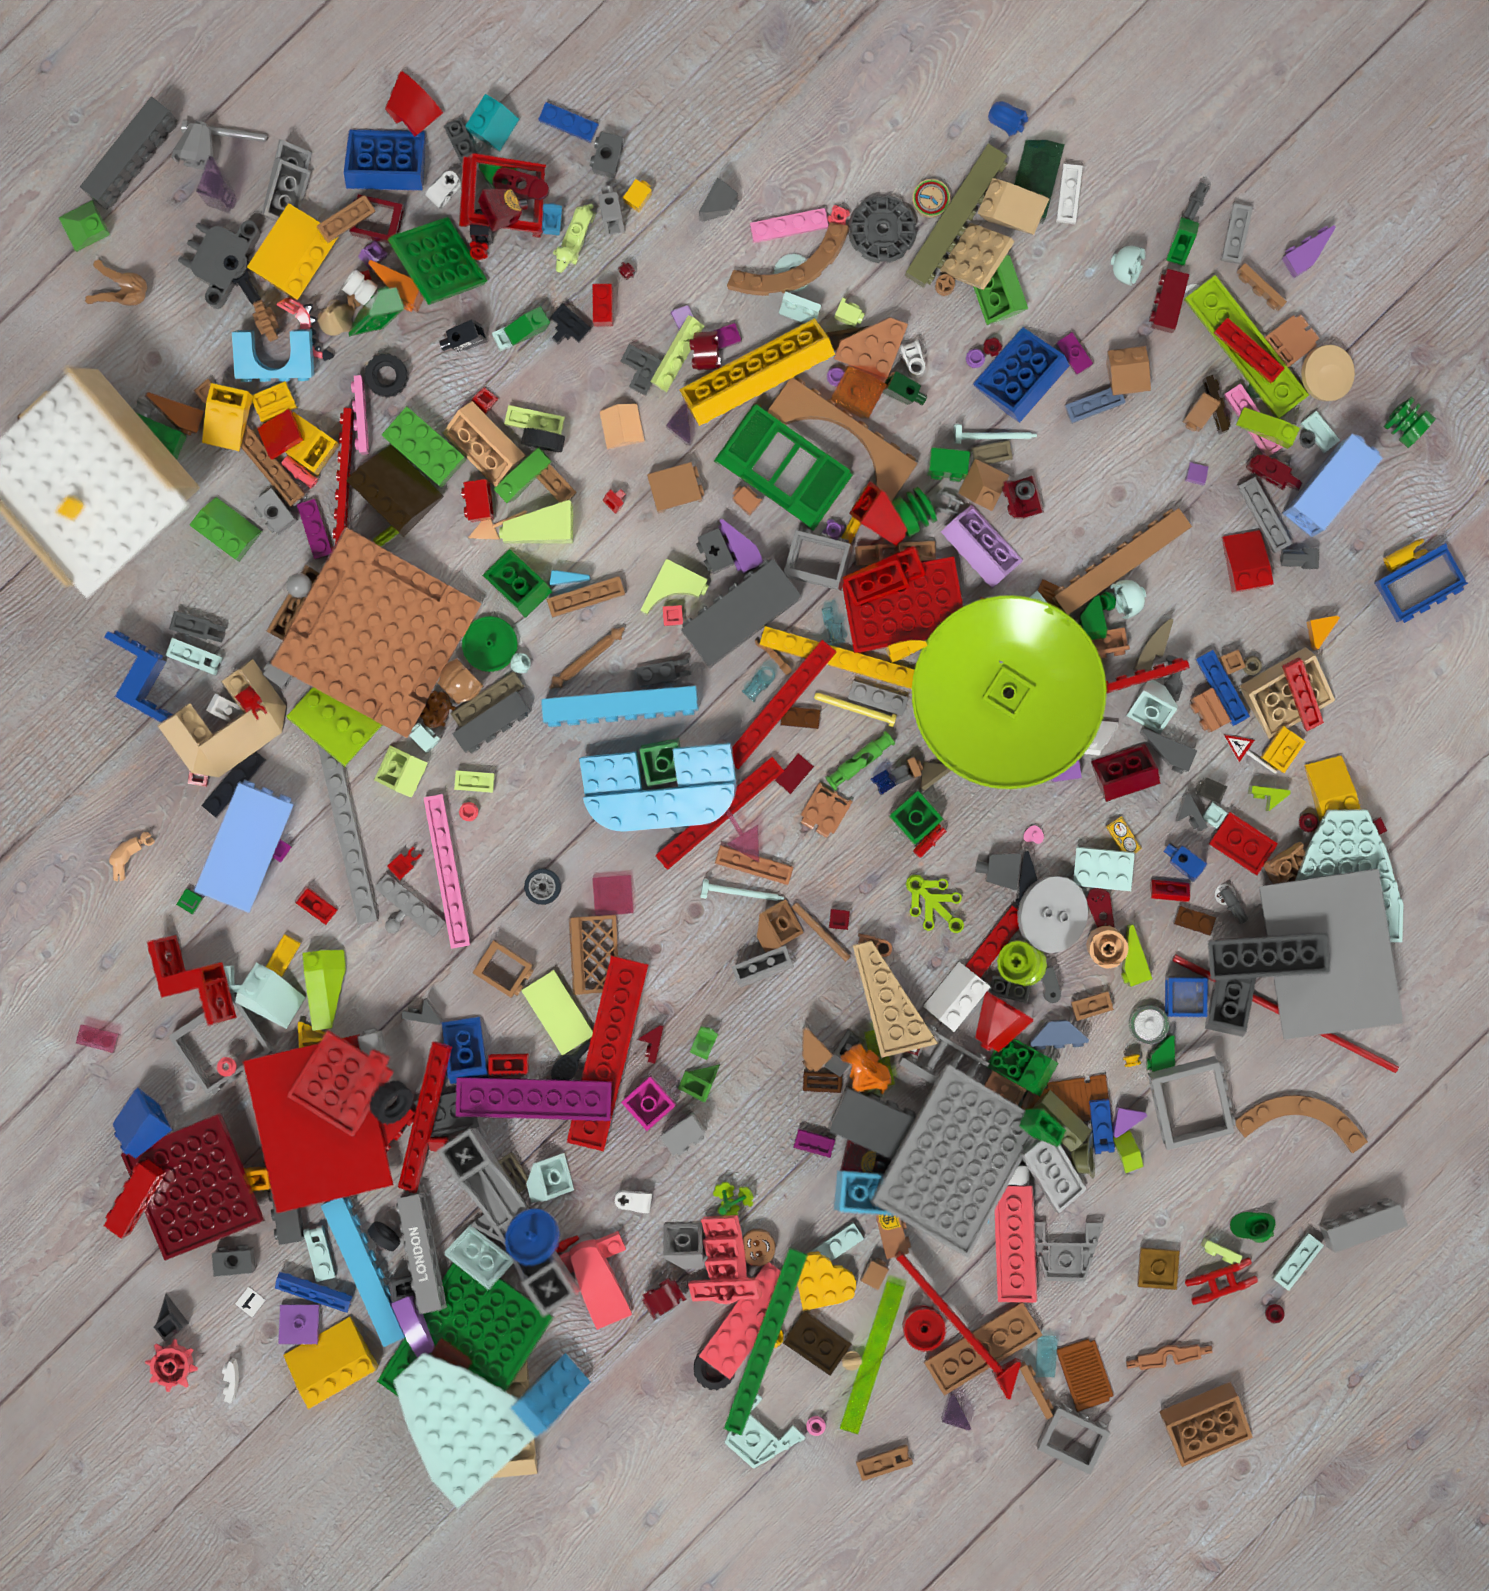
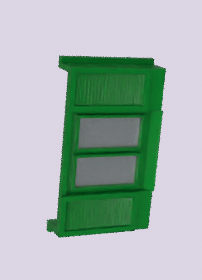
[714,404,853,531]

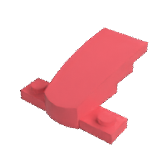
[688,1215,762,1304]
[559,1231,632,1329]

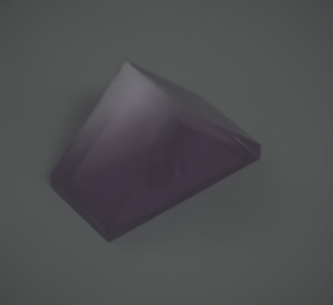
[666,404,691,445]
[941,1391,971,1430]

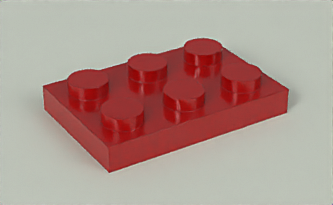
[1208,812,1278,876]

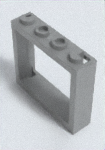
[168,993,274,1094]
[1147,1056,1236,1150]

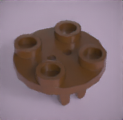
[420,691,456,728]

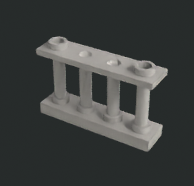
[898,1022,989,1085]

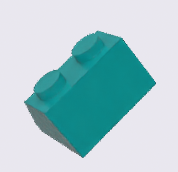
[465,94,520,152]

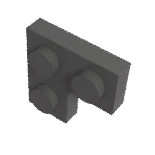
[621,344,662,396]

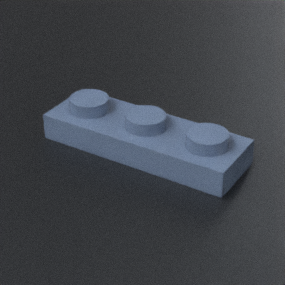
[1065,388,1126,424]

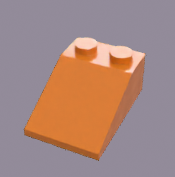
[369,260,424,312]

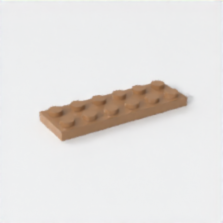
[924,1302,1043,1396]

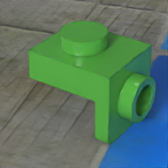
[690,1026,718,1060]

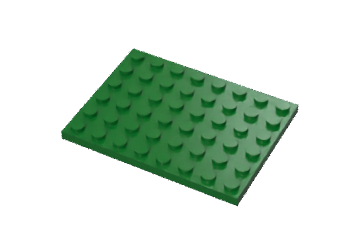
[377,1262,554,1397]

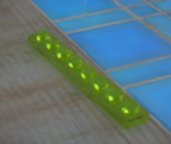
[840,1280,905,1435]

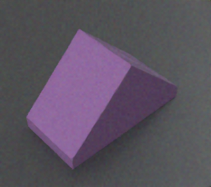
[1050,760,1082,782]
[1112,1106,1147,1138]

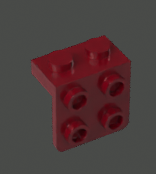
[1002,476,1044,519]

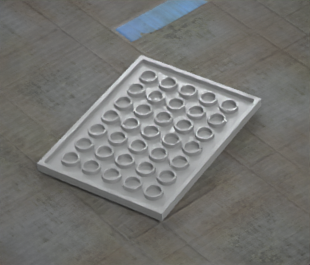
[871,1064,1034,1258]

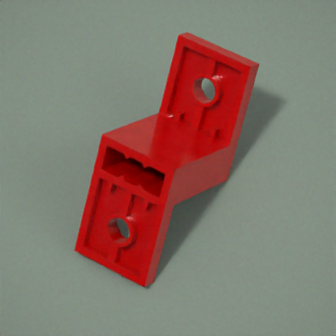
[147,935,237,1026]

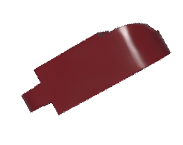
[493,167,550,201]
[1246,454,1303,491]

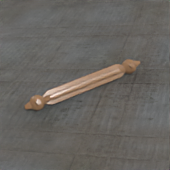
[549,627,625,689]

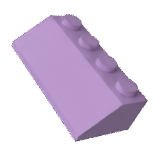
[941,505,1023,588]

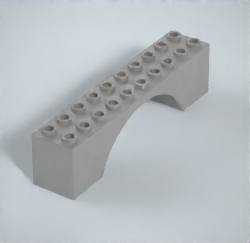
[437,1128,581,1316]

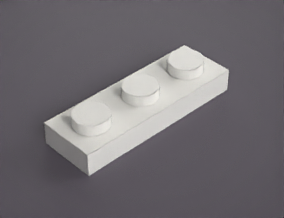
[1056,164,1083,224]

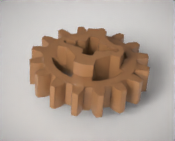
[252,299,279,342]

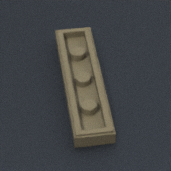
[450,671,525,728]

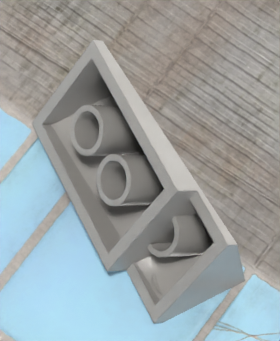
[262,139,312,221]

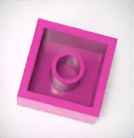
[621,1075,676,1131]

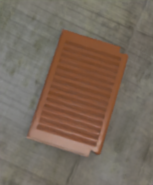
[1056,1339,1114,1412]

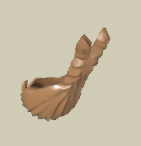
[85,260,147,306]

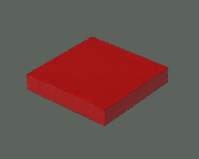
[257,408,303,460]

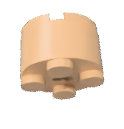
[1086,926,1128,968]

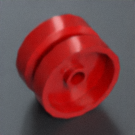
[902,1304,946,1352]

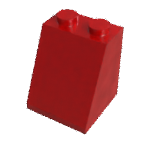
[849,481,907,546]

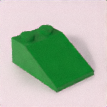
[482,549,553,618]

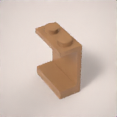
[647,462,705,514]

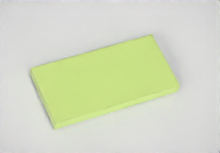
[521,970,593,1055]

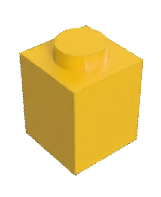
[623,179,652,213]

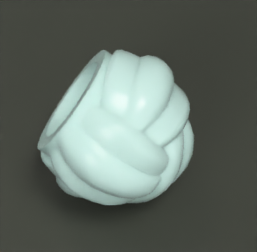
[510,653,531,673]

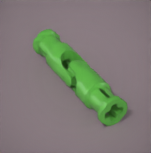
[825,731,895,791]

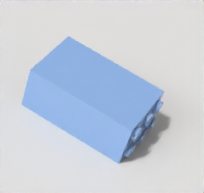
[1282,434,1383,537]

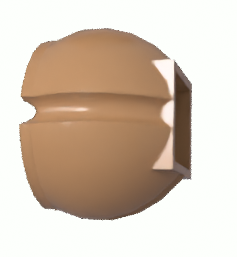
[437,658,484,705]

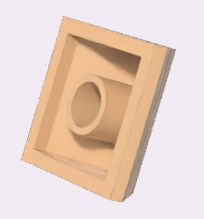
[599,404,645,449]

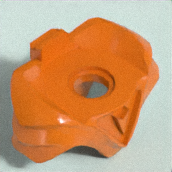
[841,1044,891,1095]

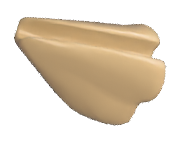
[317,299,354,336]

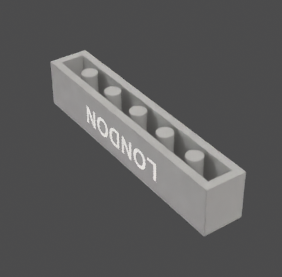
[396,1193,447,1314]

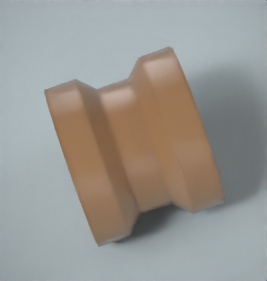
[935,274,955,296]

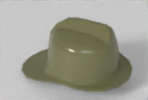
[1071,1132,1095,1179]

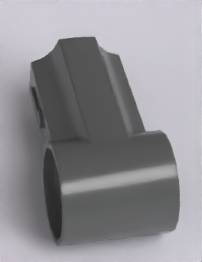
[1280,548,1319,569]

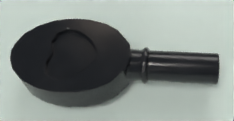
[551,1040,590,1080]

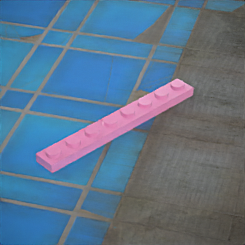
[424,794,471,949]

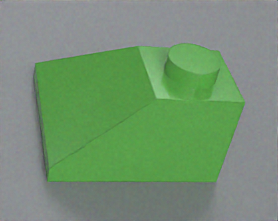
[58,200,110,252]

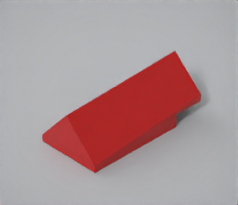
[843,546,926,606]

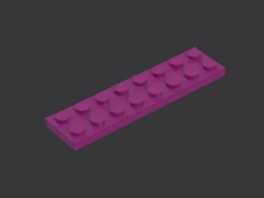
[456,1077,612,1121]

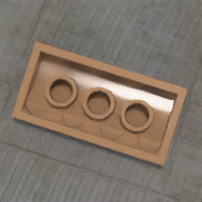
[266,565,319,640]

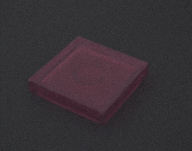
[592,875,634,916]

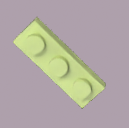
[504,405,565,435]

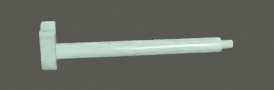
[954,424,1037,444]
[700,879,784,901]

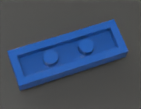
[538,102,599,143]

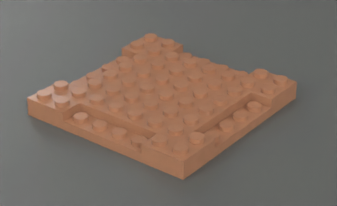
[270,527,481,738]

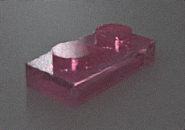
[76,1024,119,1053]

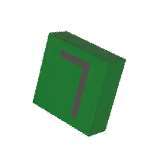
[176,888,203,915]

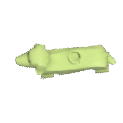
[553,204,596,273]

